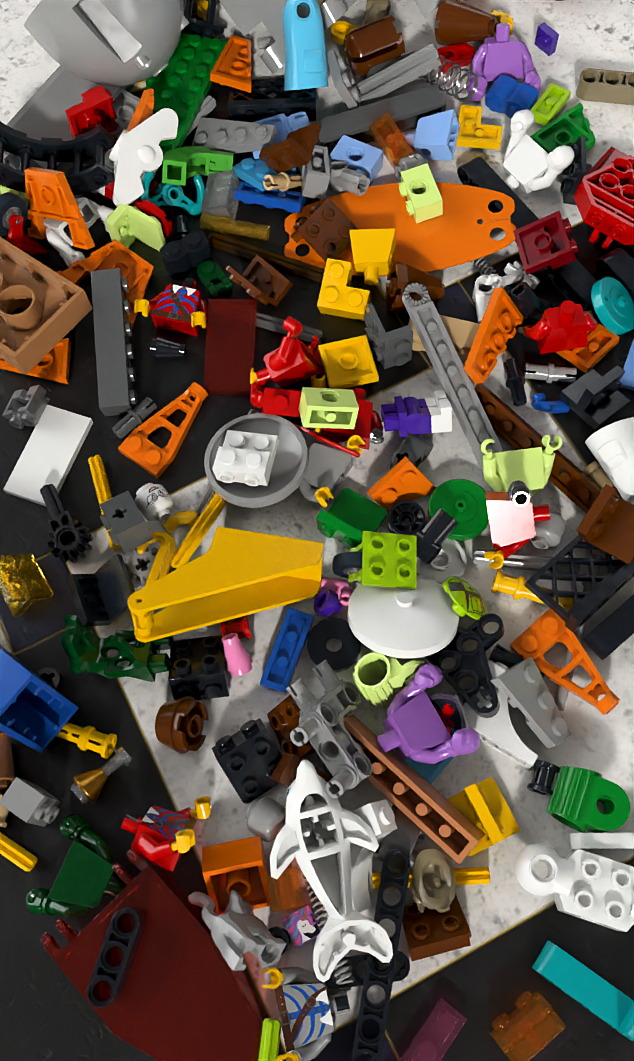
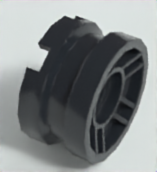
[388,501,425,535]

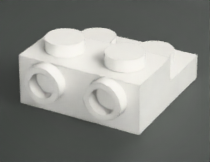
[212,430,279,486]

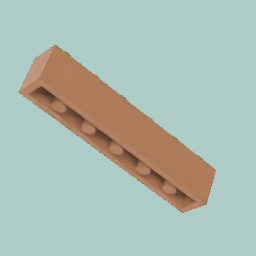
[334,715,486,864]

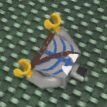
[261,966,350,1061]

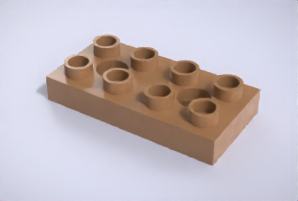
[0,237,93,375]

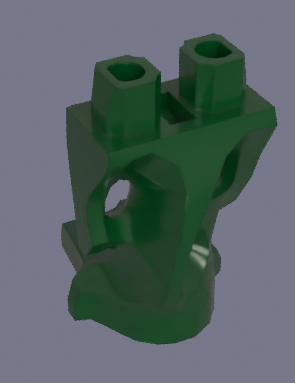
[60,614,174,682]

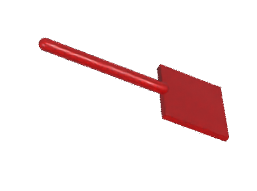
[291,422,360,458]

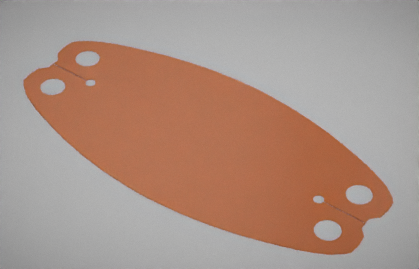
[284,182,516,276]

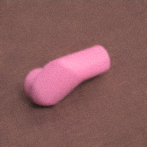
[321,577,353,606]

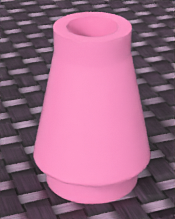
[222,633,253,677]

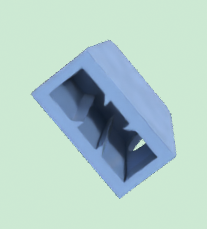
[404,109,460,161]

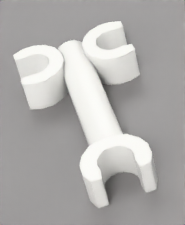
[485,261,540,289]

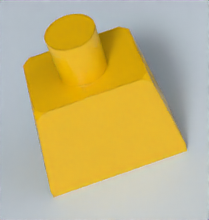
[350,228,396,285]

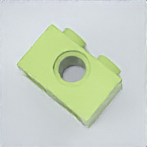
[398,163,443,223]
[298,387,359,429]

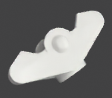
[109,108,178,207]

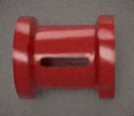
[220,615,252,640]

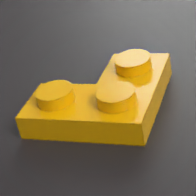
[456,105,503,150]

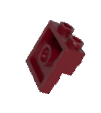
[513,211,579,275]

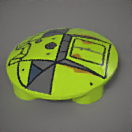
[442,576,488,621]

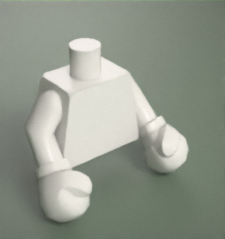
[503,109,574,194]
[43,197,115,268]

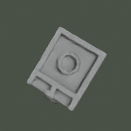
[326,44,442,110]

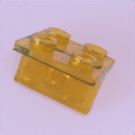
[0,553,54,617]

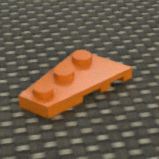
[210,35,251,93]

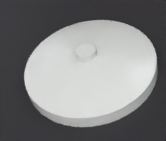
[348,574,459,658]

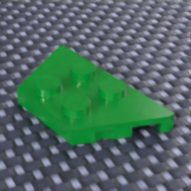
[530,103,596,154]

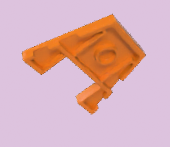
[25,167,95,250]
[57,240,154,328]

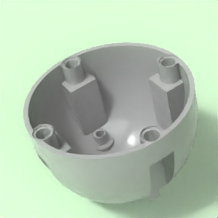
[24,0,189,93]

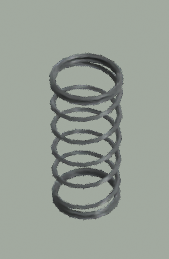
[418,56,478,102]

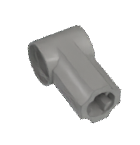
[329,161,370,196]

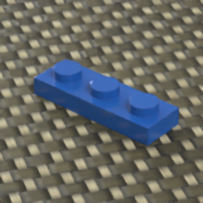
[234,181,306,213]
[260,607,314,694]

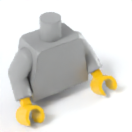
[298,435,365,508]

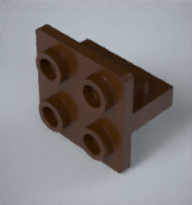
[267,694,316,758]
[402,894,471,961]

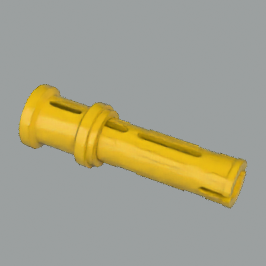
[491,569,573,611]
[56,722,117,759]

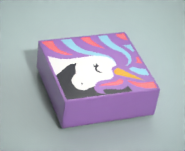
[282,904,321,948]

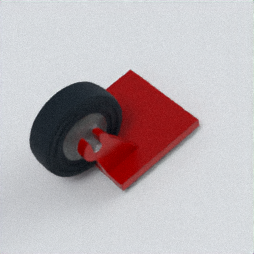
[0,192,48,255]

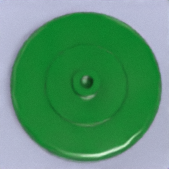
[428,479,489,541]

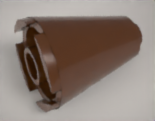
[435,0,498,46]

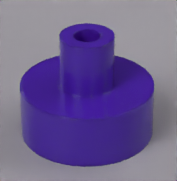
[314,588,342,617]

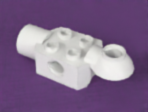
[515,843,634,932]

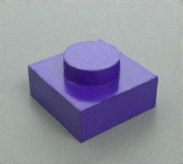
[534,22,559,56]

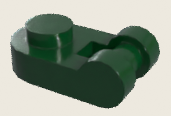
[197,260,233,299]

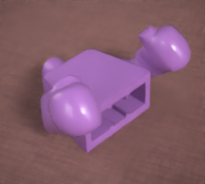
[467,23,541,102]
[377,663,481,764]

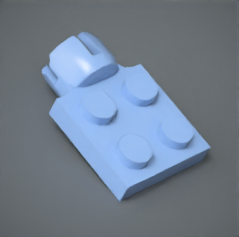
[252,111,310,159]

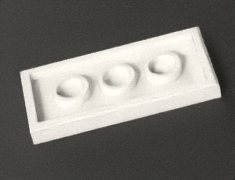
[3,405,93,507]

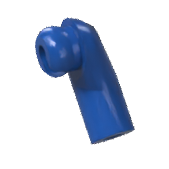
[531,393,570,414]

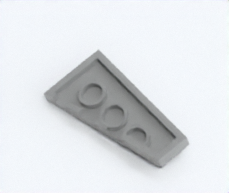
[192,117,278,153]

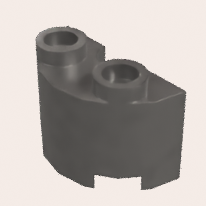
[2,385,50,429]
[372,804,426,871]

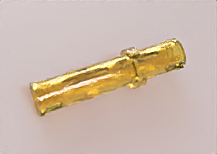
[200,213,270,241]

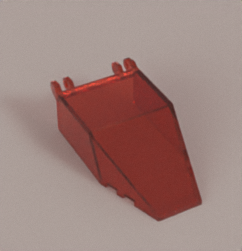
[40,849,280,1061]

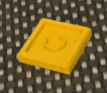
[318,335,379,389]

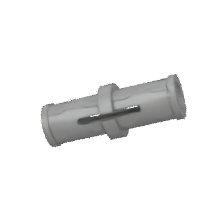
[524,363,577,384]

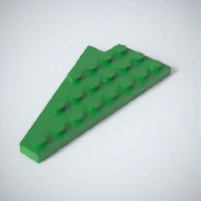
[146,33,228,157]

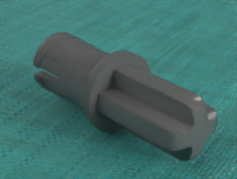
[112,397,157,438]

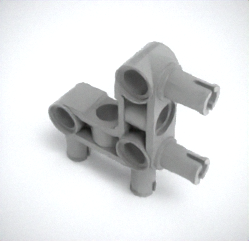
[286,659,372,798]

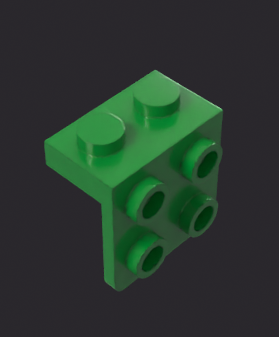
[316,488,387,549]

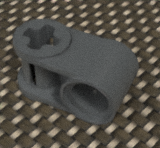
[390,433,434,470]

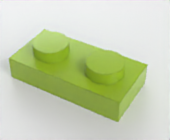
[530,83,571,126]

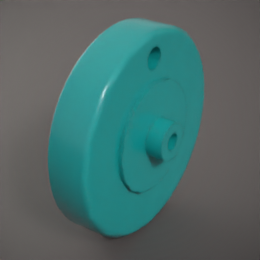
[591,276,634,335]

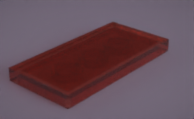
[203,299,257,394]

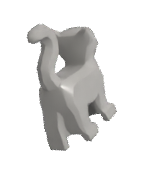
[188,890,286,971]

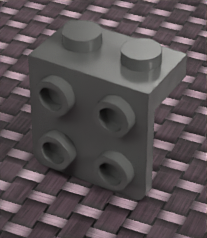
[364,303,413,369]

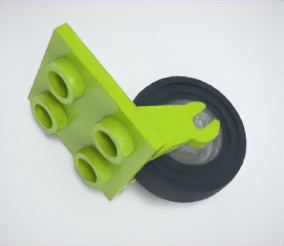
[332,531,417,589]

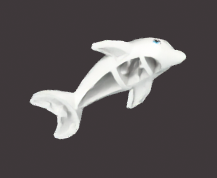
[270,760,393,983]

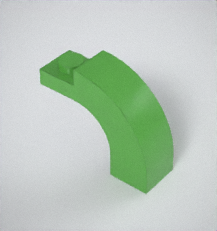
[162,146,233,186]

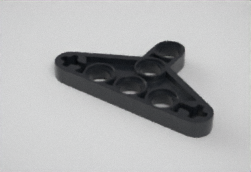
[424,613,505,718]

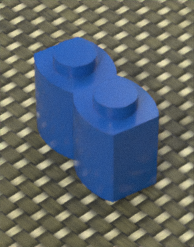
[485,75,539,119]

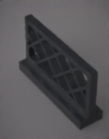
[227,78,316,123]
[525,535,634,633]

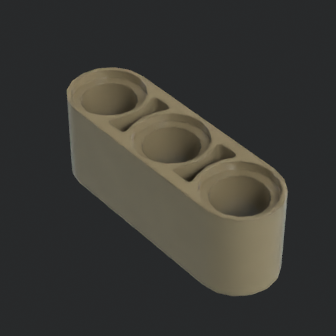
[576,68,634,105]

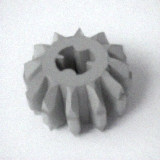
[125,546,158,589]

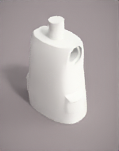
[585,417,634,505]

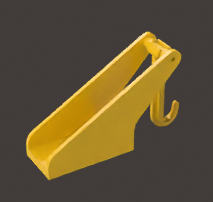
[127,526,324,642]

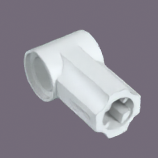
[472,275,496,324]

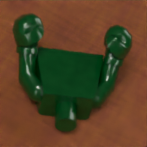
[25,814,127,918]

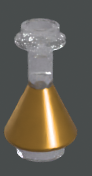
[70,746,132,805]

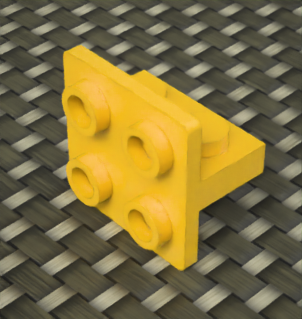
[447,777,520,857]

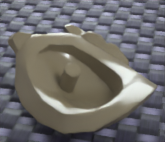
[410,848,456,913]

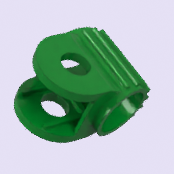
[546,766,630,833]

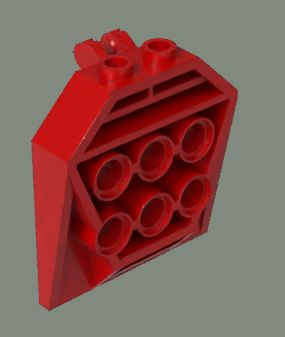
[574,146,634,251]

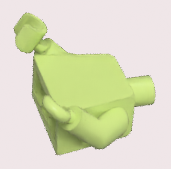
[481,435,562,506]

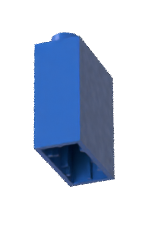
[0,645,78,753]

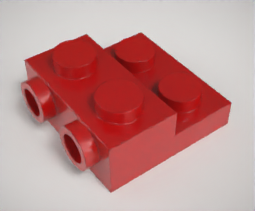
[65,85,117,140]

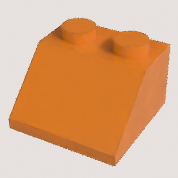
[202,836,274,915]

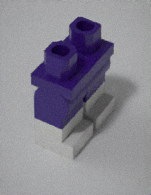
[381,390,452,437]

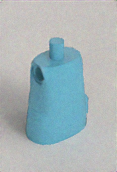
[282,0,329,91]

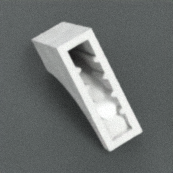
[463,661,538,769]
[350,799,397,913]

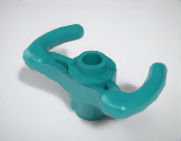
[140,171,206,216]

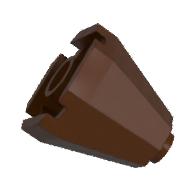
[385,261,445,314]

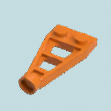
[118,382,208,479]
[510,609,621,716]

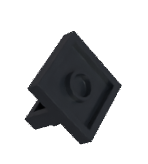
[558,365,630,431]

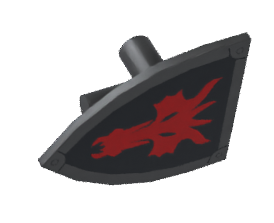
[427,693,467,737]

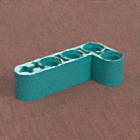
[532,941,634,1042]

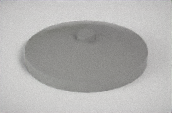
[204,413,309,508]

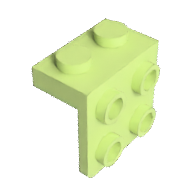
[105,204,166,251]

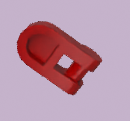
[437,43,475,74]

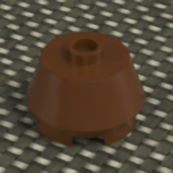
[155,696,209,754]

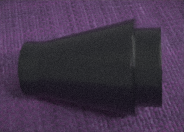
[150,335,186,359]

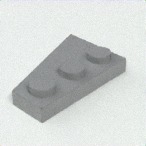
[490,657,572,748]

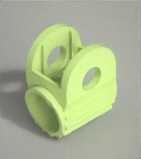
[353,651,426,710]

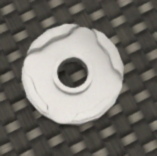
[417,538,467,585]

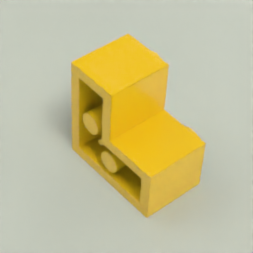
[317,258,372,321]

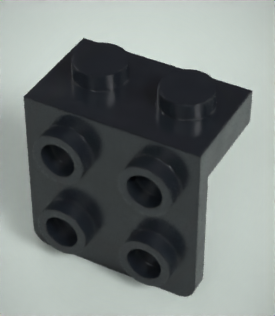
[560,136,592,205]
[66,554,135,627]
[168,635,229,700]
[212,718,282,804]

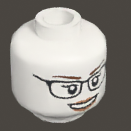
[135,483,174,522]

